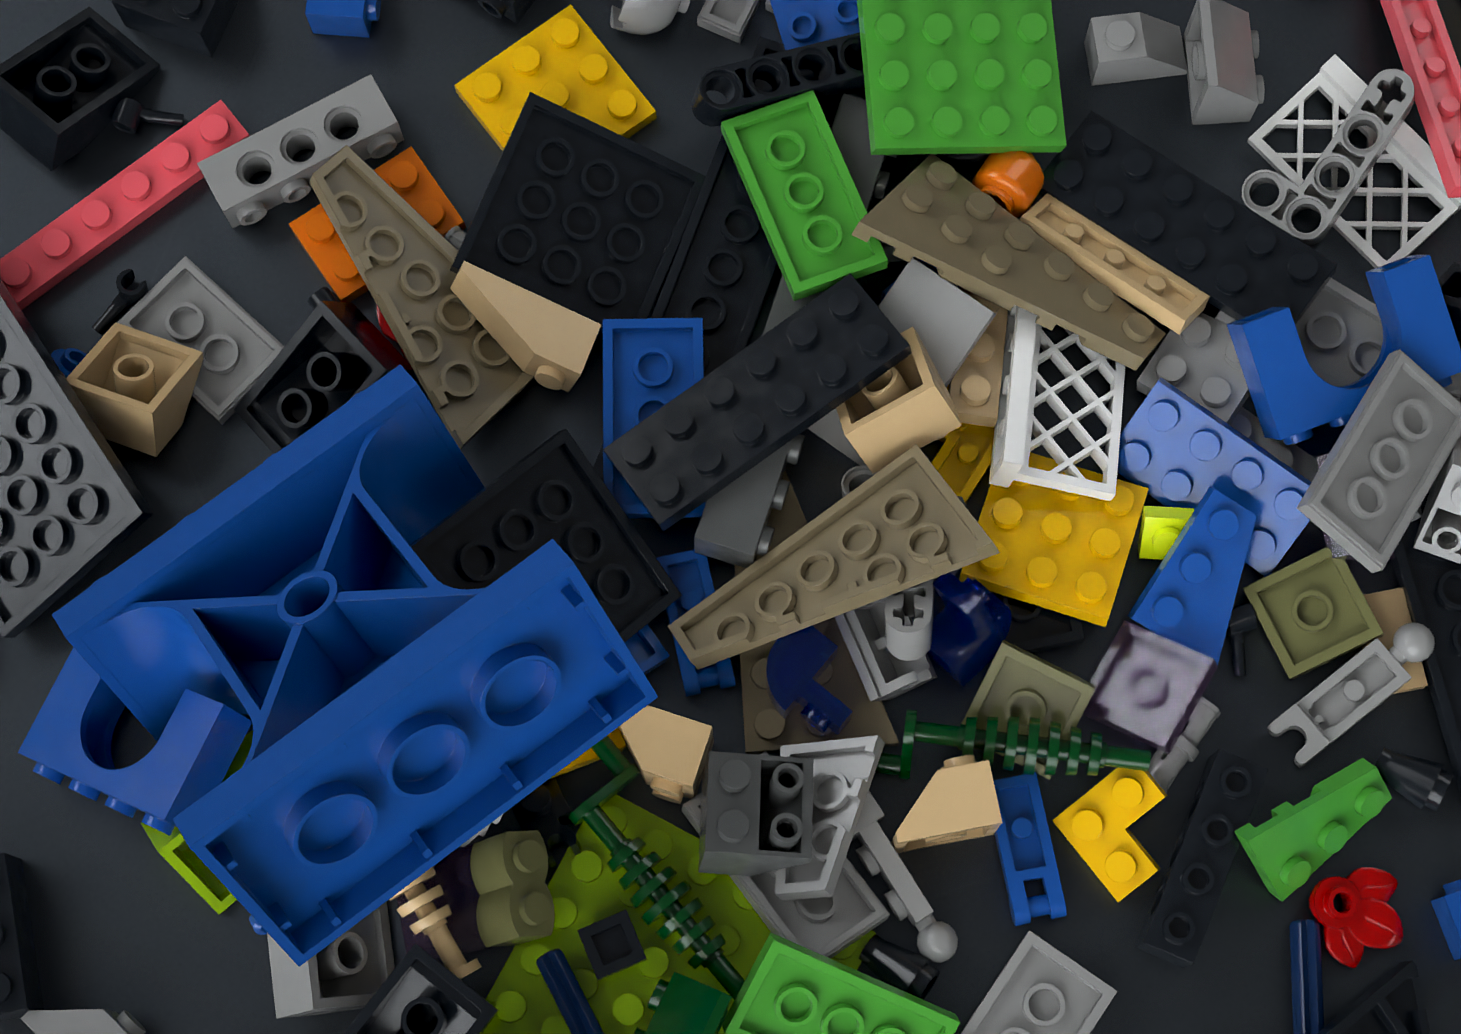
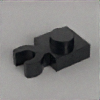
[511,777,581,868]

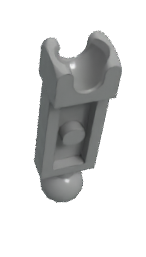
[1267,622,1435,768]
[852,791,958,963]

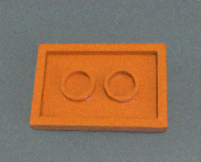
[289,146,466,302]

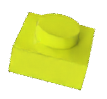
[1138,506,1194,560]

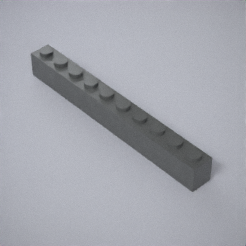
[694,93,897,568]

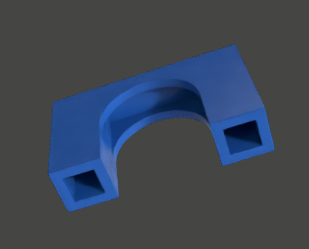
[1227,254,1461,445]
[18,647,252,836]

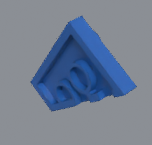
[1127,487,1257,671]

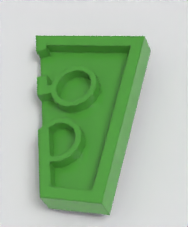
[1234,758,1392,902]

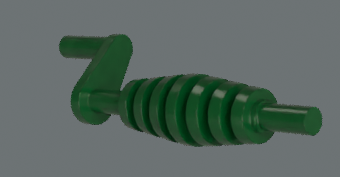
[875,709,1151,780]
[568,735,745,1000]

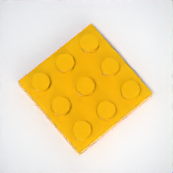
[454,4,657,152]
[959,452,1149,627]

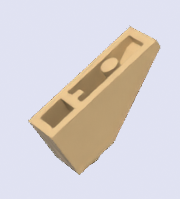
[450,261,601,392]

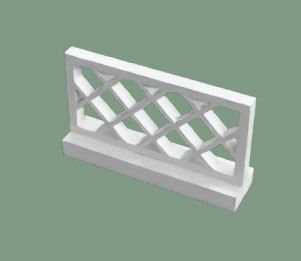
[1247,54,1461,268]
[989,305,1126,501]

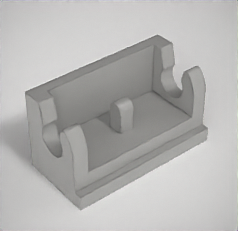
[835,598,937,702]

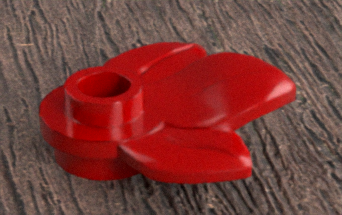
[1309,867,1403,968]

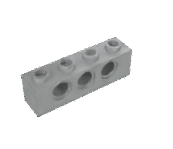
[197,74,404,229]

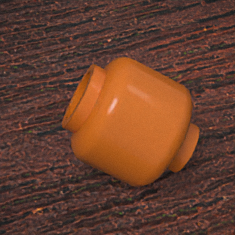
[972,151,1044,218]

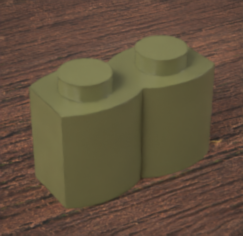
[470,830,555,947]

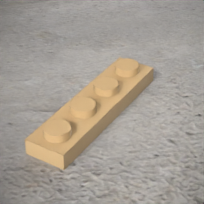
[1020,193,1210,335]

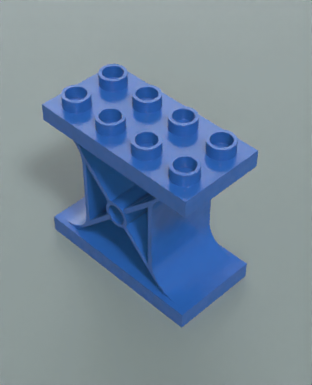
[52,364,658,967]

